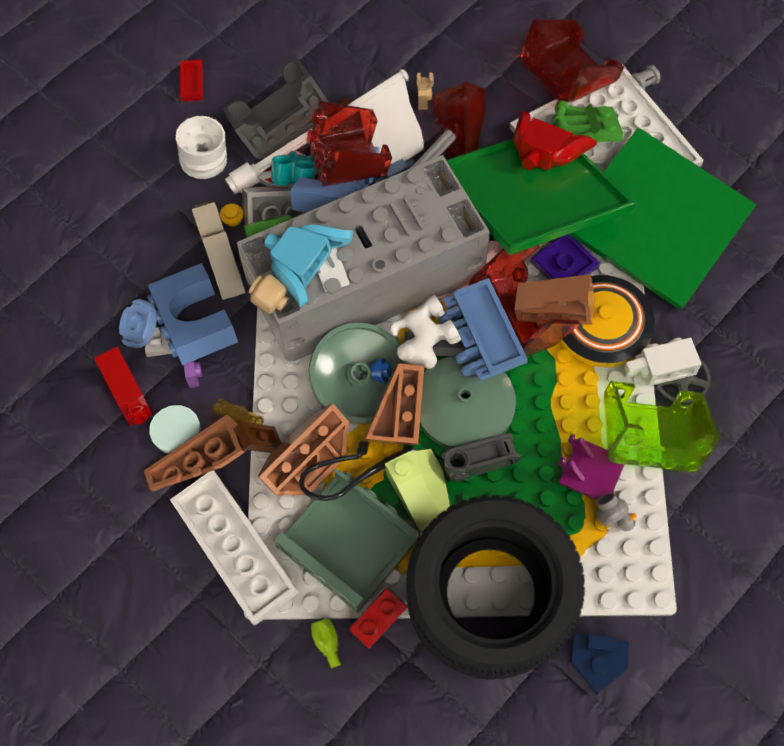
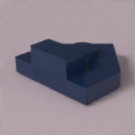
[571,634,629,695]

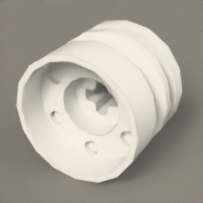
[176,116,227,179]

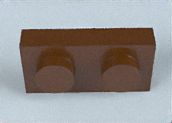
[235,422,282,453]

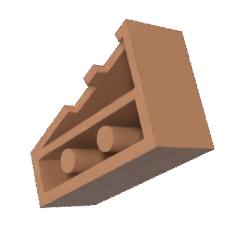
[514,274,595,325]

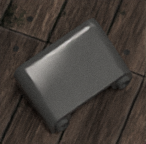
[223,56,330,160]

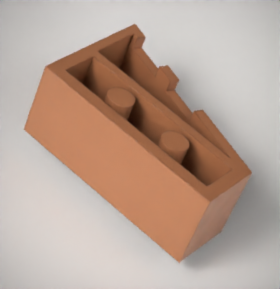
[363,363,424,446]

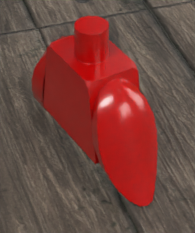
[513,110,597,170]

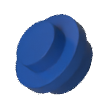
[371,358,392,383]

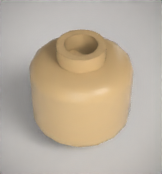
[248,274,290,314]

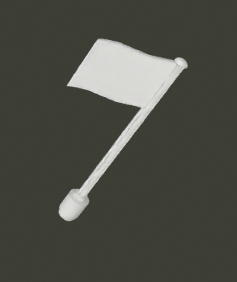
[225,69,424,195]

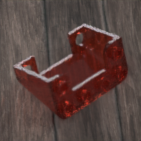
[307,101,392,187]

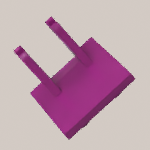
[558,434,627,500]

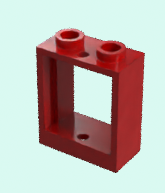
[94,346,152,426]

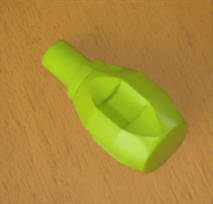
[311,618,341,668]

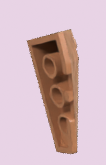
[144,415,247,491]

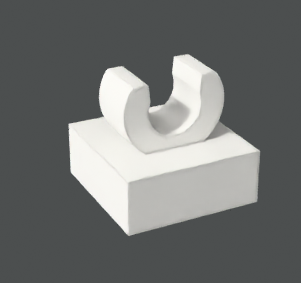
[145,327,172,357]

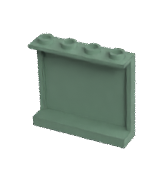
[274,468,419,613]

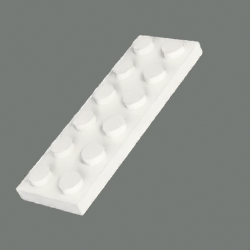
[170,470,299,626]

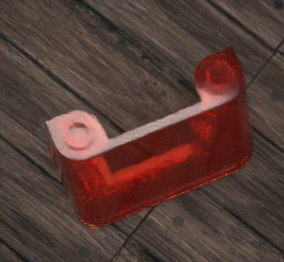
[521,19,624,103]

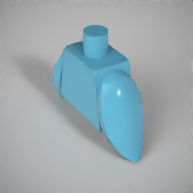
[264,224,354,307]

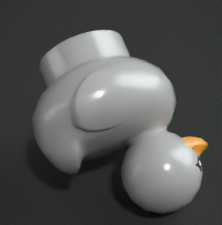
[596,492,637,531]

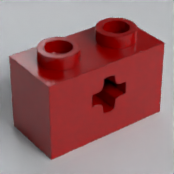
[349,586,407,649]

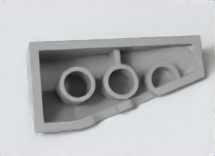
[242,187,306,225]

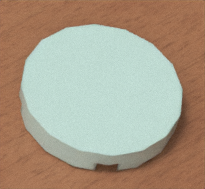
[149,405,201,454]

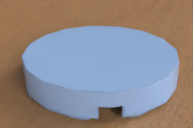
[119,299,157,349]

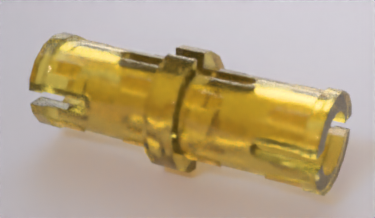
[213,398,264,425]

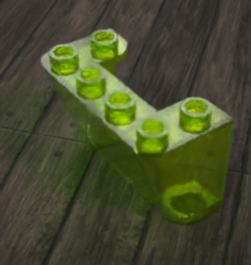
[604,381,721,472]

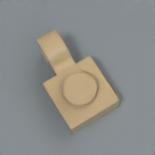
[416,73,434,110]

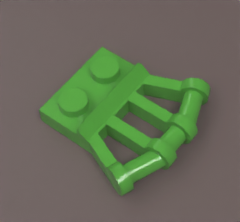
[552,101,623,142]

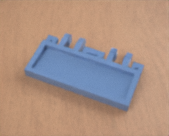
[438,278,528,381]

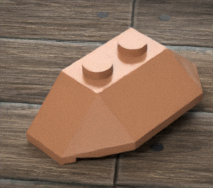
[258,403,350,496]

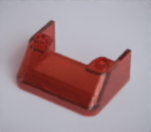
[469,245,580,357]

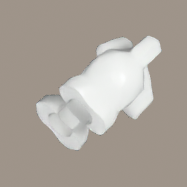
[390,294,461,369]

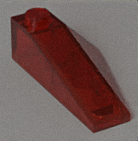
[434,81,486,160]

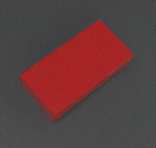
[180,60,203,102]

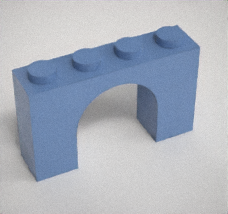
[290,140,382,213]
[147,263,238,365]

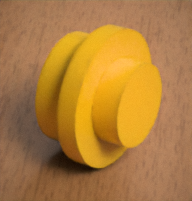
[220,204,244,227]

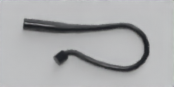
[299,441,415,501]

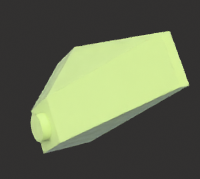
[385,449,450,536]

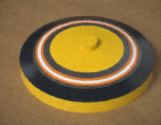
[554,275,655,367]

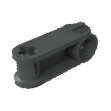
[442,434,521,482]

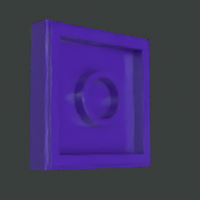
[531,235,600,280]

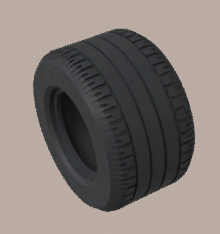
[406,495,585,680]

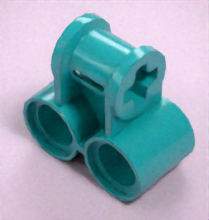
[271,151,316,186]

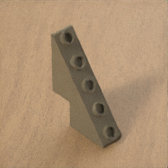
[190,200,246,300]

